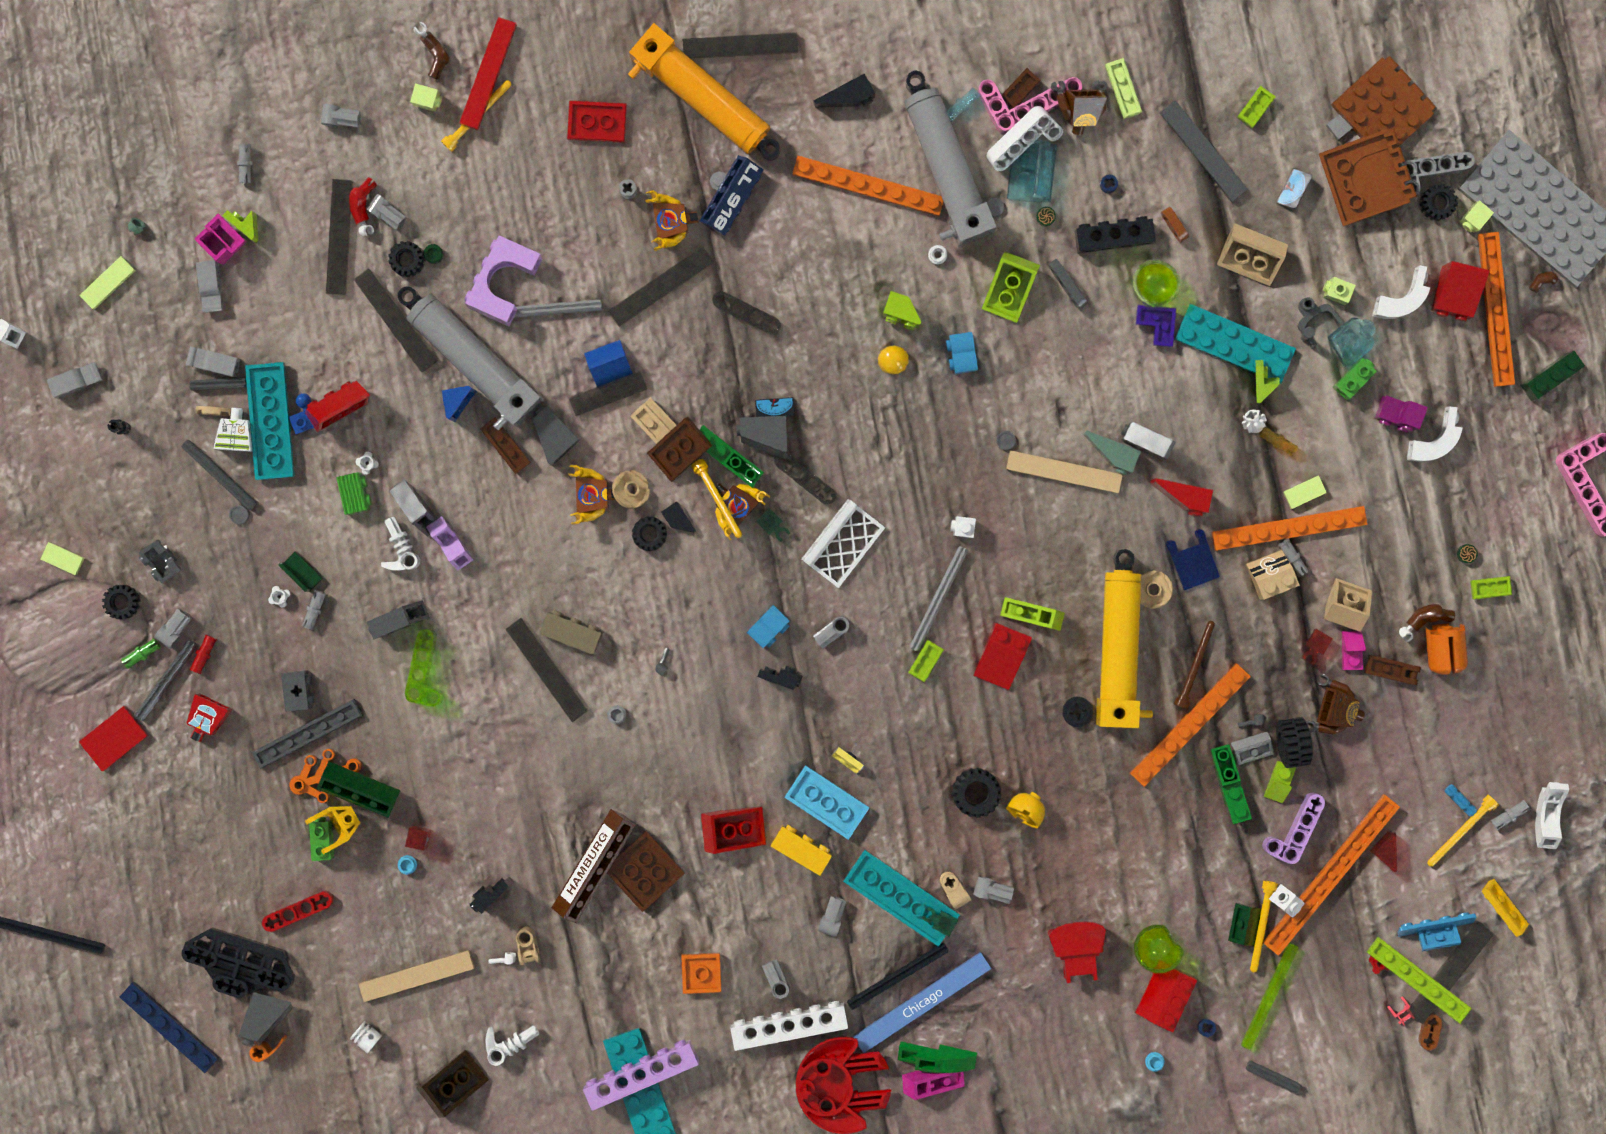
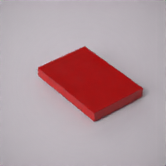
[567,101,627,143]
[79,706,149,772]

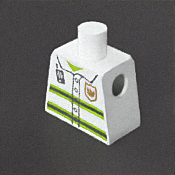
[214,408,253,452]

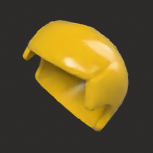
[878,345,909,374]

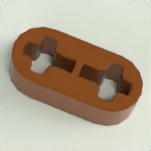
[1161,207,1189,243]
[1418,1013,1442,1050]

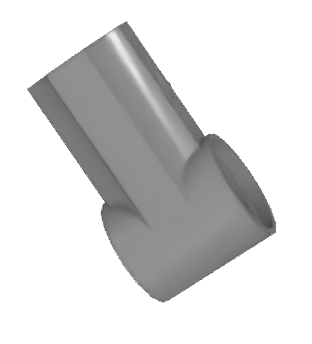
[321,104,361,128]
[366,194,407,230]
[155,609,192,649]
[813,616,850,649]
[973,876,1014,904]
[818,896,846,937]
[762,959,790,999]

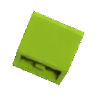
[882,291,921,331]

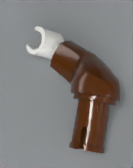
[414,22,450,80]
[1399,604,1456,642]

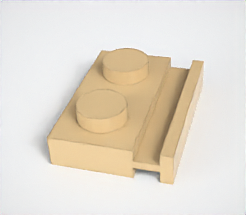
[631,397,677,444]

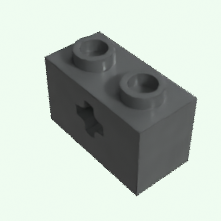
[281,670,314,712]

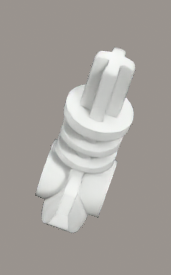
[381,517,420,570]
[486,1026,539,1066]

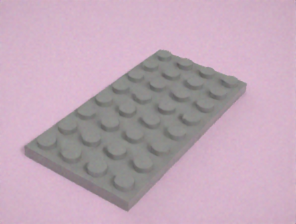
[1458,130,1606,288]

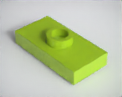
[1237,86,1276,129]
[1470,576,1512,599]
[908,640,944,682]

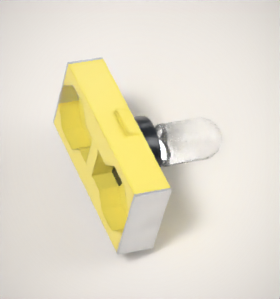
[831,743,864,774]

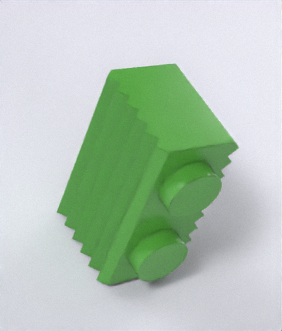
[336,472,372,515]

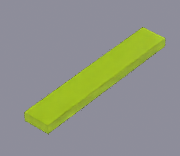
[1366,937,1472,1024]

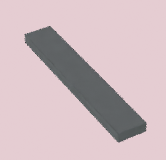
[1160,100,1248,202]
[251,699,363,769]

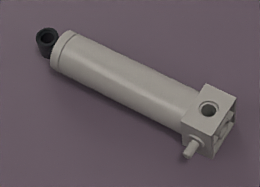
[904,70,996,247]
[398,286,544,430]

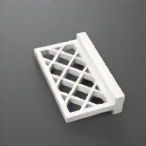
[801,499,885,588]

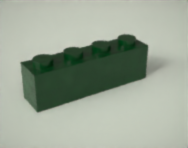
[317,761,400,818]

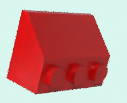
[305,381,370,433]
[1135,960,1197,1032]

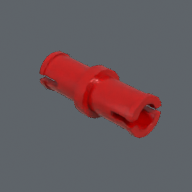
[189,635,217,674]

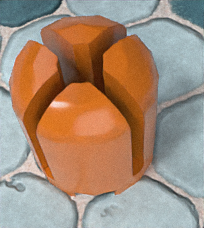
[1425,623,1468,675]

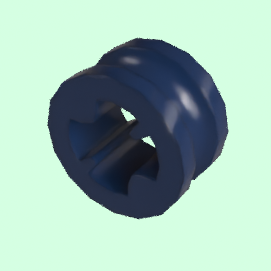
[1100,175,1118,193]
[1197,1019,1216,1037]

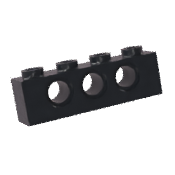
[1074,216,1156,254]

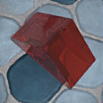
[1370,831,1397,872]

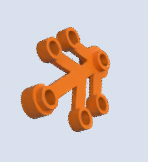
[289,749,362,803]

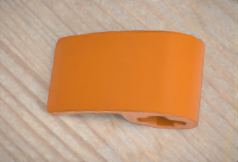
[249,1035,287,1062]

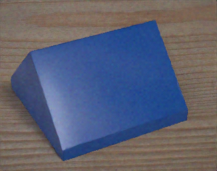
[584,340,634,389]
[441,386,477,422]

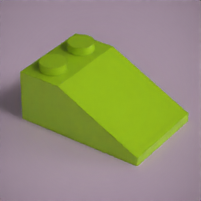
[982,251,1040,323]

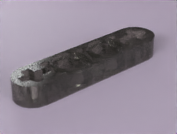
[712,291,781,335]
[774,454,836,505]

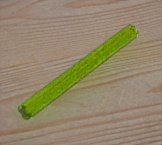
[1241,943,1299,1050]

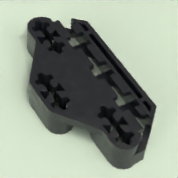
[181,927,295,998]

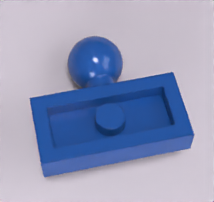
[289,393,314,434]

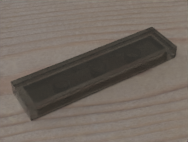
[569,371,647,416]

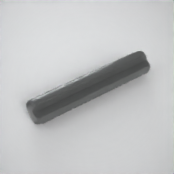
[189,378,247,391]
[1246,1061,1301,1093]

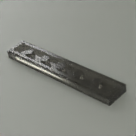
[682,32,798,59]
[326,179,353,295]
[608,246,714,327]
[354,269,437,372]
[506,618,588,722]
[1406,921,1494,1024]

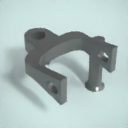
[1297,297,1346,349]

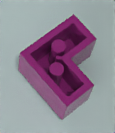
[1375,395,1428,433]

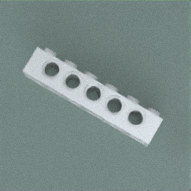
[730,1001,848,1051]

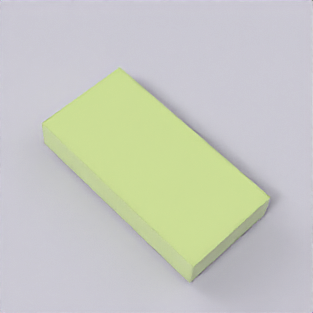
[1283,475,1327,509]
[40,542,85,575]

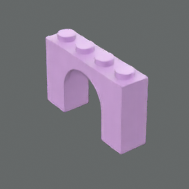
[465,236,542,326]

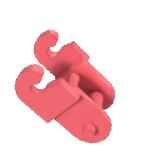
[1387,996,1415,1026]

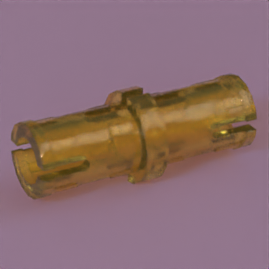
[1259,426,1298,456]

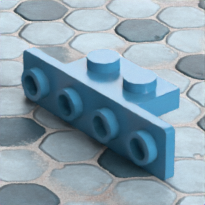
[1397,912,1476,952]

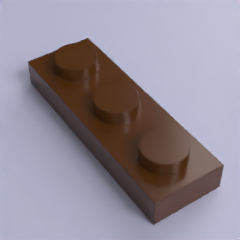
[480,417,531,474]

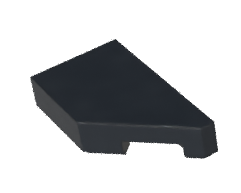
[661,502,696,533]

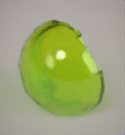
[1132,260,1181,307]
[1134,925,1184,974]

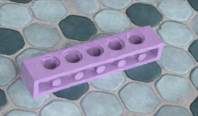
[583,1039,699,1111]

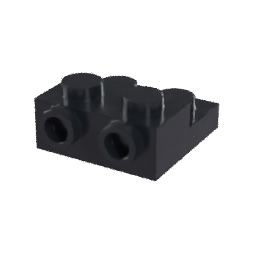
[757,666,803,690]
[469,877,514,914]

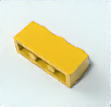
[771,824,832,876]

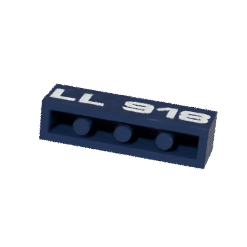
[700,155,764,236]

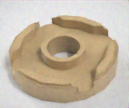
[612,470,650,509]
[1140,570,1173,609]

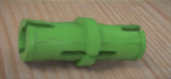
[121,638,161,669]

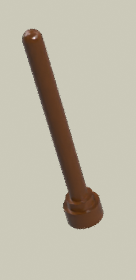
[1173,621,1215,710]

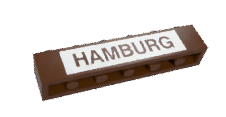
[551,809,636,924]

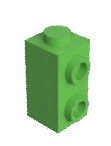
[1333,358,1377,400]
[309,817,335,861]

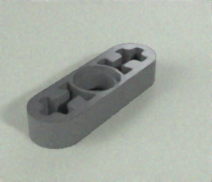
[1048,259,1087,310]

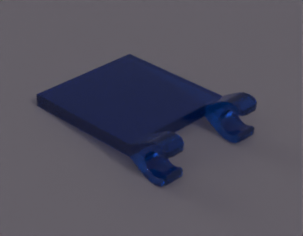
[1166,529,1220,591]

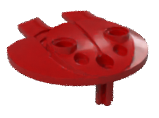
[796,1037,891,1134]

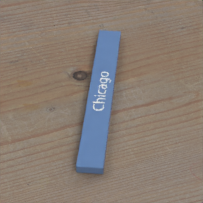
[853,952,991,1053]

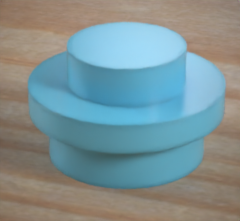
[398,855,417,875]
[1145,1052,1165,1072]

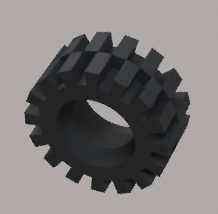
[1420,184,1458,221]
[388,241,425,277]
[632,516,667,551]
[102,585,141,619]

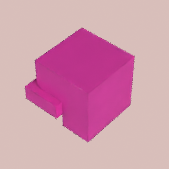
[195,213,247,265]

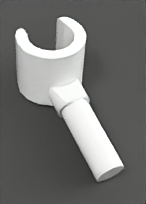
[489,952,516,964]

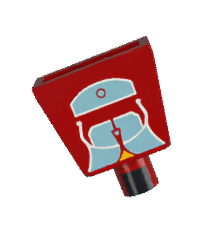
[187,693,232,742]

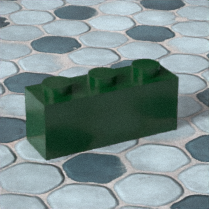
[1520,351,1585,401]

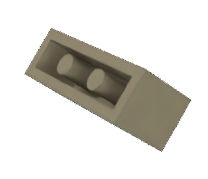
[539,610,603,655]

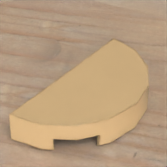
[196,406,231,417]

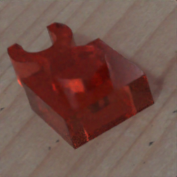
[1301,629,1333,665]

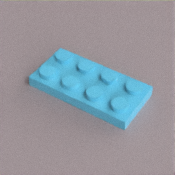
[784,765,870,840]

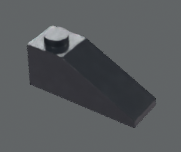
[813,73,875,108]

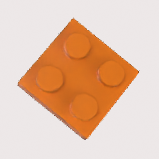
[681,953,722,994]

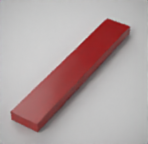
[459,17,517,130]

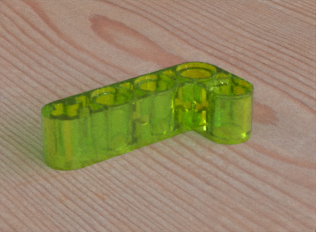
[405,629,444,707]

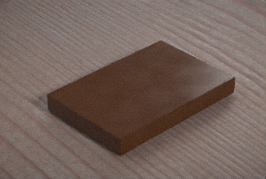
[647,416,713,482]

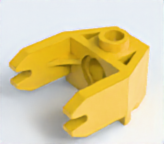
[305,806,360,854]

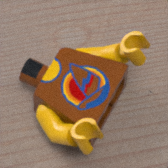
[645,191,699,251]
[568,465,615,525]

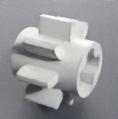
[1242,410,1267,433]

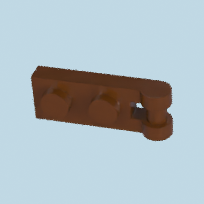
[1364,655,1421,686]

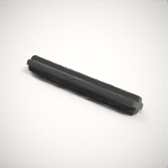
[181,440,257,510]
[134,640,198,721]

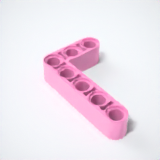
[978,77,1082,134]
[1556,433,1606,537]

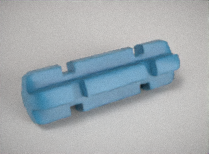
[1444,784,1477,817]

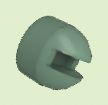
[128,218,145,235]

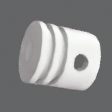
[350,1021,382,1053]

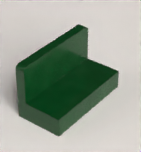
[278,551,323,592]
[1228,903,1262,946]

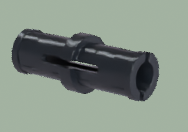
[107,419,131,435]

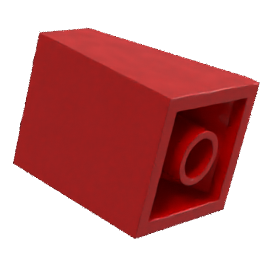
[1431,261,1490,322]

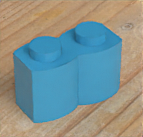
[946,332,978,375]
[747,605,790,648]

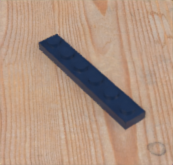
[120,982,219,1073]

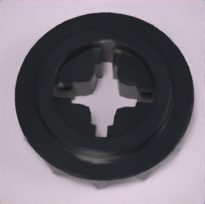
[1062,697,1093,727]

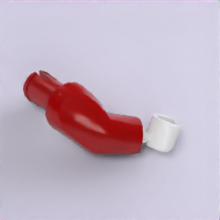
[349,177,377,236]

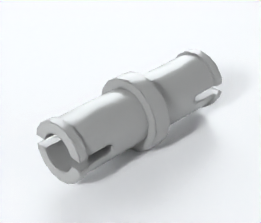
[237,144,253,184]
[1278,538,1309,577]
[302,590,326,630]
[1490,800,1531,831]

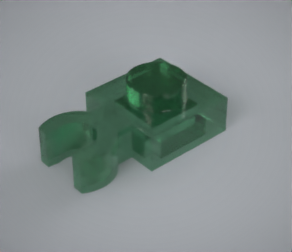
[756,508,790,542]
[922,906,958,937]

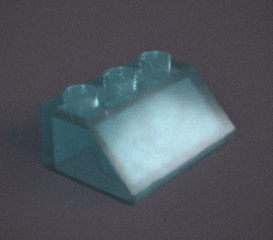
[1007,140,1057,203]

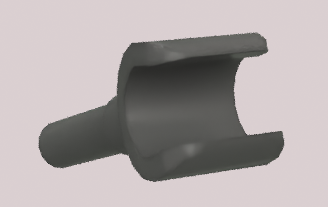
[655,648,670,676]
[1238,714,1265,728]

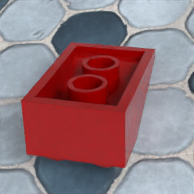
[1150,478,1213,517]
[973,623,1032,690]
[701,807,766,854]

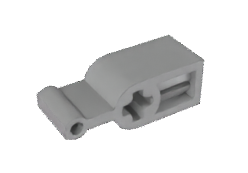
[196,260,223,313]
[186,346,241,378]
[47,362,103,399]

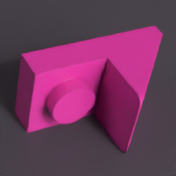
[1342,631,1366,670]

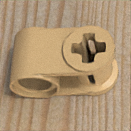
[940,871,971,910]
[516,926,540,965]

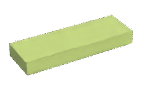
[1105,58,1142,119]
[79,256,136,310]

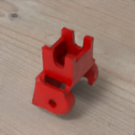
[1048,921,1106,983]

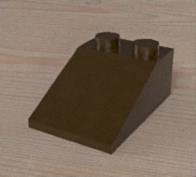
[416,1050,489,1118]

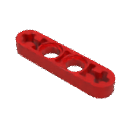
[262,891,334,932]

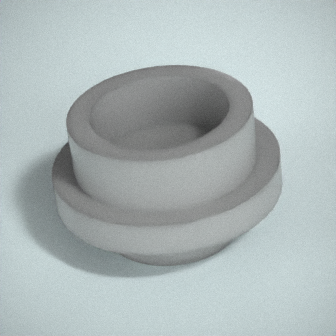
[710,172,726,191]
[607,705,626,724]

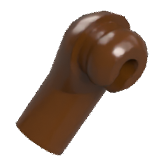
[1529,271,1558,293]

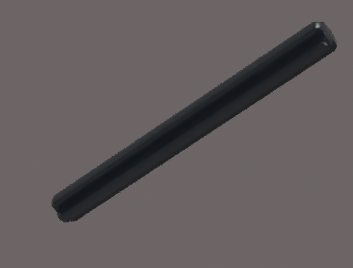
[0,917,105,954]
[847,943,948,1010]

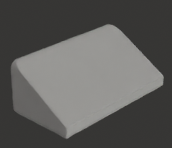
[1231,732,1274,765]

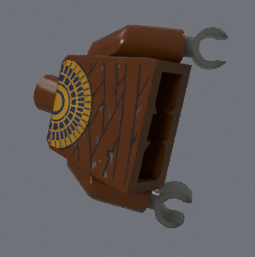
[1051,80,1107,135]
[1306,674,1365,735]

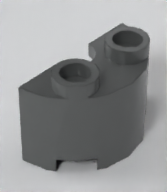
[139,540,181,583]

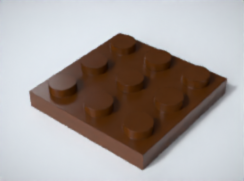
[607,830,685,912]

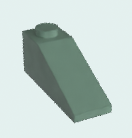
[1084,430,1141,475]

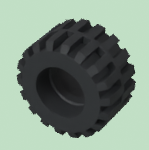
[1276,717,1313,768]
[952,768,1001,818]

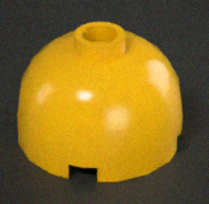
[1006,792,1045,829]

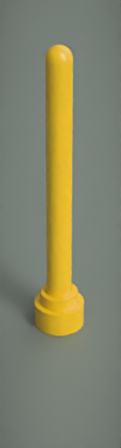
[441,80,512,152]
[691,459,742,538]
[1427,794,1499,867]
[1250,880,1278,973]

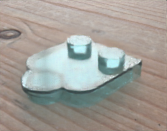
[1327,318,1376,368]

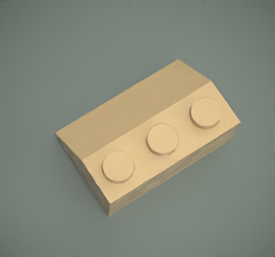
[1217,223,1288,286]

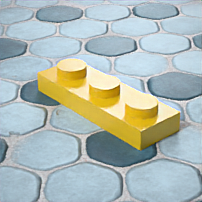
[1481,879,1529,937]

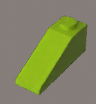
[1000,597,1065,631]

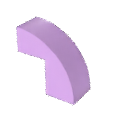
[426,516,473,571]

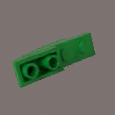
[700,425,764,487]
[1211,744,1252,825]
[898,1041,977,1073]

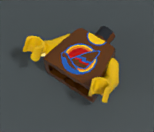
[715,483,770,540]

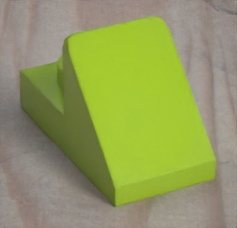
[222,210,259,243]
[1255,360,1280,403]
[1264,761,1296,803]

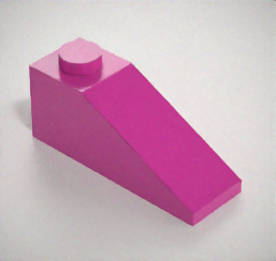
[902,1071,965,1100]

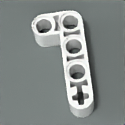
[986,106,1063,171]

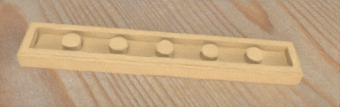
[1006,450,1123,493]
[359,950,475,1002]

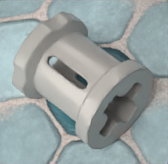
[619,179,638,199]

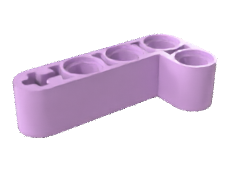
[1262,793,1325,864]

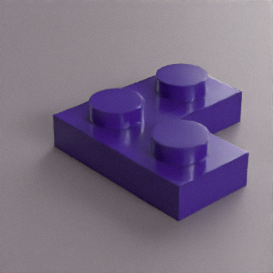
[1135,305,1176,347]

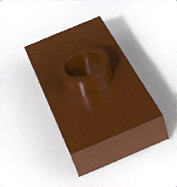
[1001,68,1041,108]

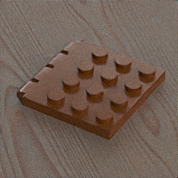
[1331,56,1436,149]
[1319,129,1417,227]

